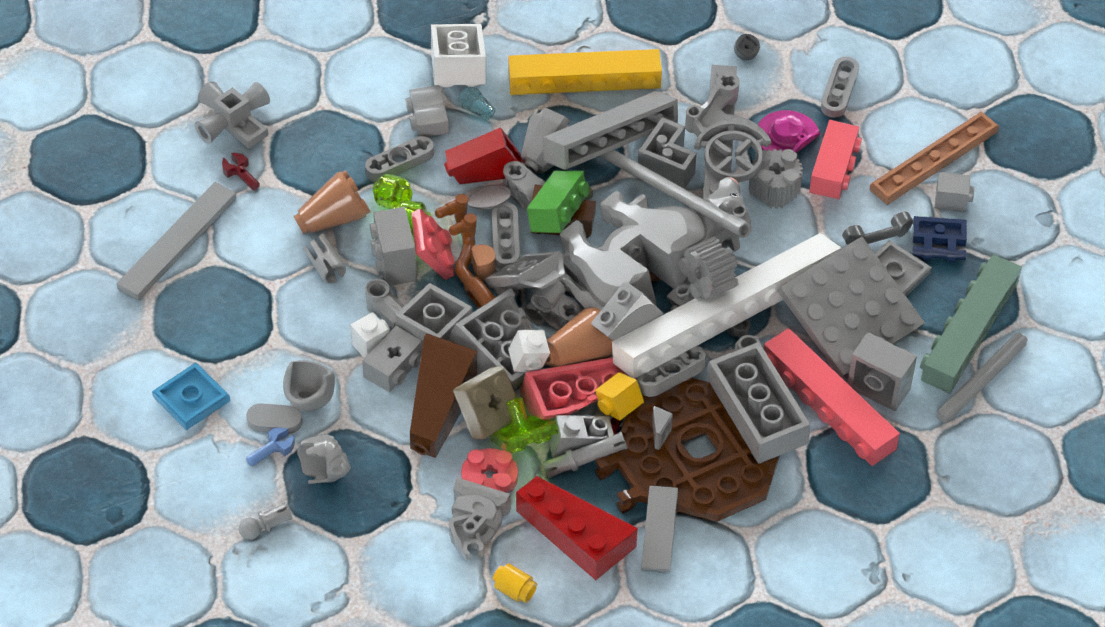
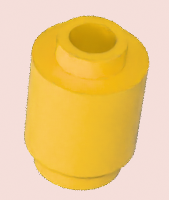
[492,563,538,603]

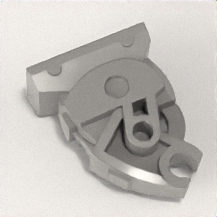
[449,477,511,561]

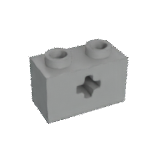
[362,326,422,393]

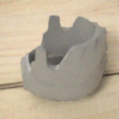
[297,434,351,484]

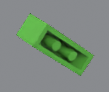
[527,171,589,233]

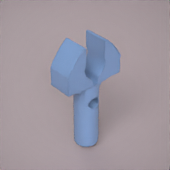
[246,428,295,466]

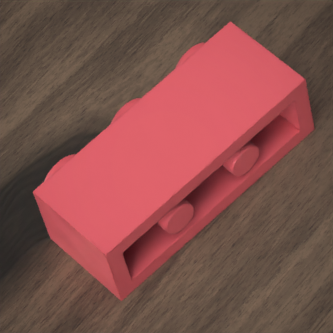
[809,120,862,200]

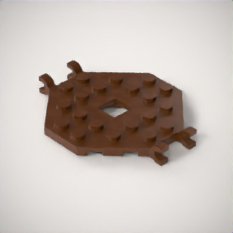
[595,377,780,522]

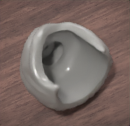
[283,360,335,412]

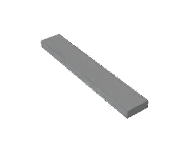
[116,182,236,301]

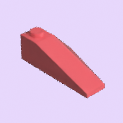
[520,357,637,420]

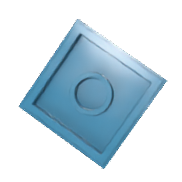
[152,362,230,430]

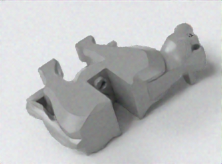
[559,177,751,310]

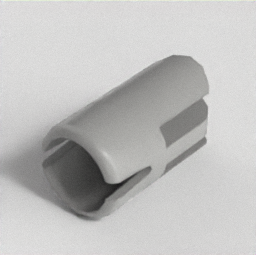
[303,234,346,283]

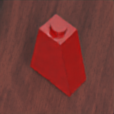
[444,127,522,185]

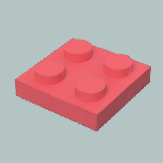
[411,209,455,280]

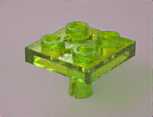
[490,397,559,453]

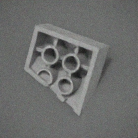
[447,288,533,391]

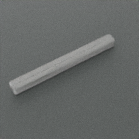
[937,332,1028,423]

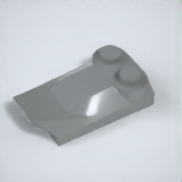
[485,251,565,297]

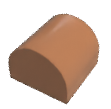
[471,244,495,282]

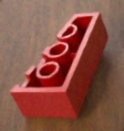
[516,476,638,580]

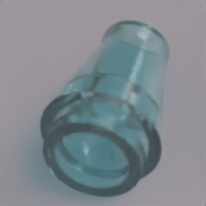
[457,86,496,121]

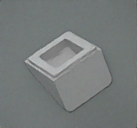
[652,406,673,450]

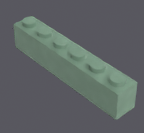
[920,254,1022,394]

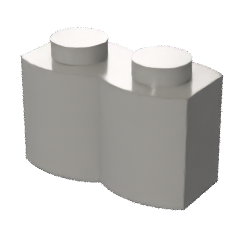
[405,85,449,137]

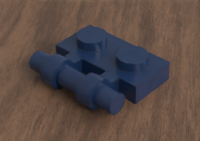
[912,216,967,262]

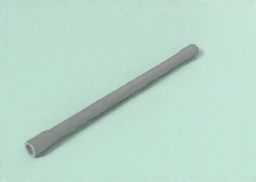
[600,150,751,238]

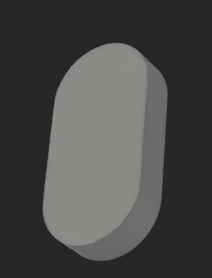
[246,403,302,434]

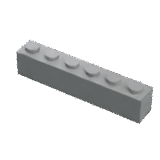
[543,91,678,170]

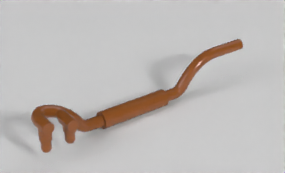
[435,194,547,365]

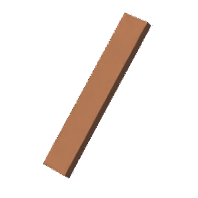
[869,111,999,205]

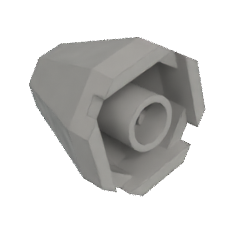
[521,108,570,174]

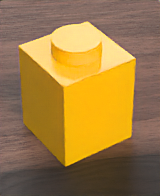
[595,372,644,420]

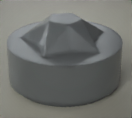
[734,34,760,60]

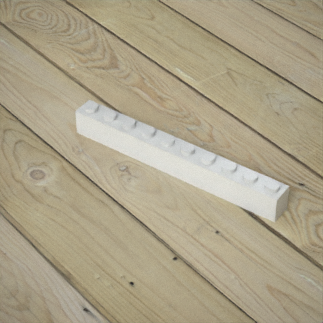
[612,233,842,379]

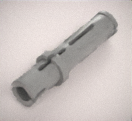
[543,432,628,478]

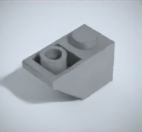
[547,415,614,458]

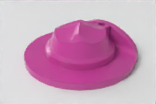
[756,110,821,153]

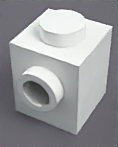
[350,312,390,358]
[508,330,550,372]

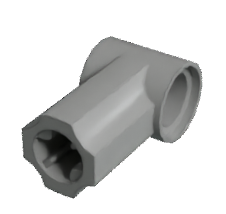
[365,279,404,329]

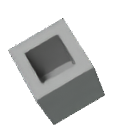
[934,172,974,212]

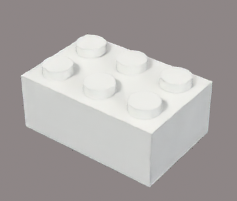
[431,24,486,87]

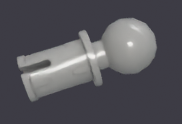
[238,502,293,540]

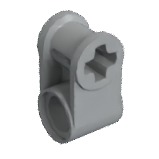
[502,161,545,210]

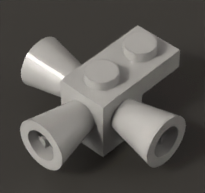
[195,81,270,148]

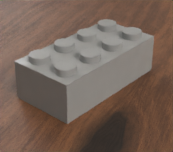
[708,342,810,464]

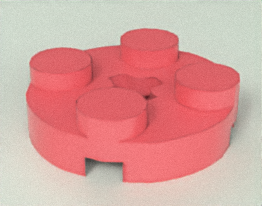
[461,448,518,493]

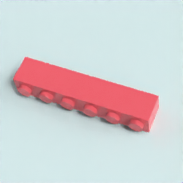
[763,328,900,466]

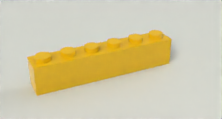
[508,49,662,95]

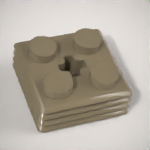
[453,366,523,439]

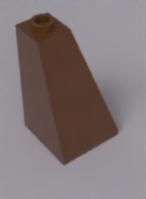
[410,333,477,458]

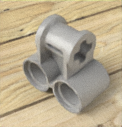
[524,280,582,331]

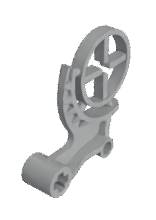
[685,72,771,183]

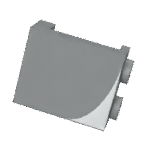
[591,281,664,341]

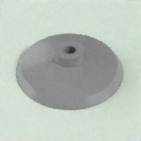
[466,185,511,210]

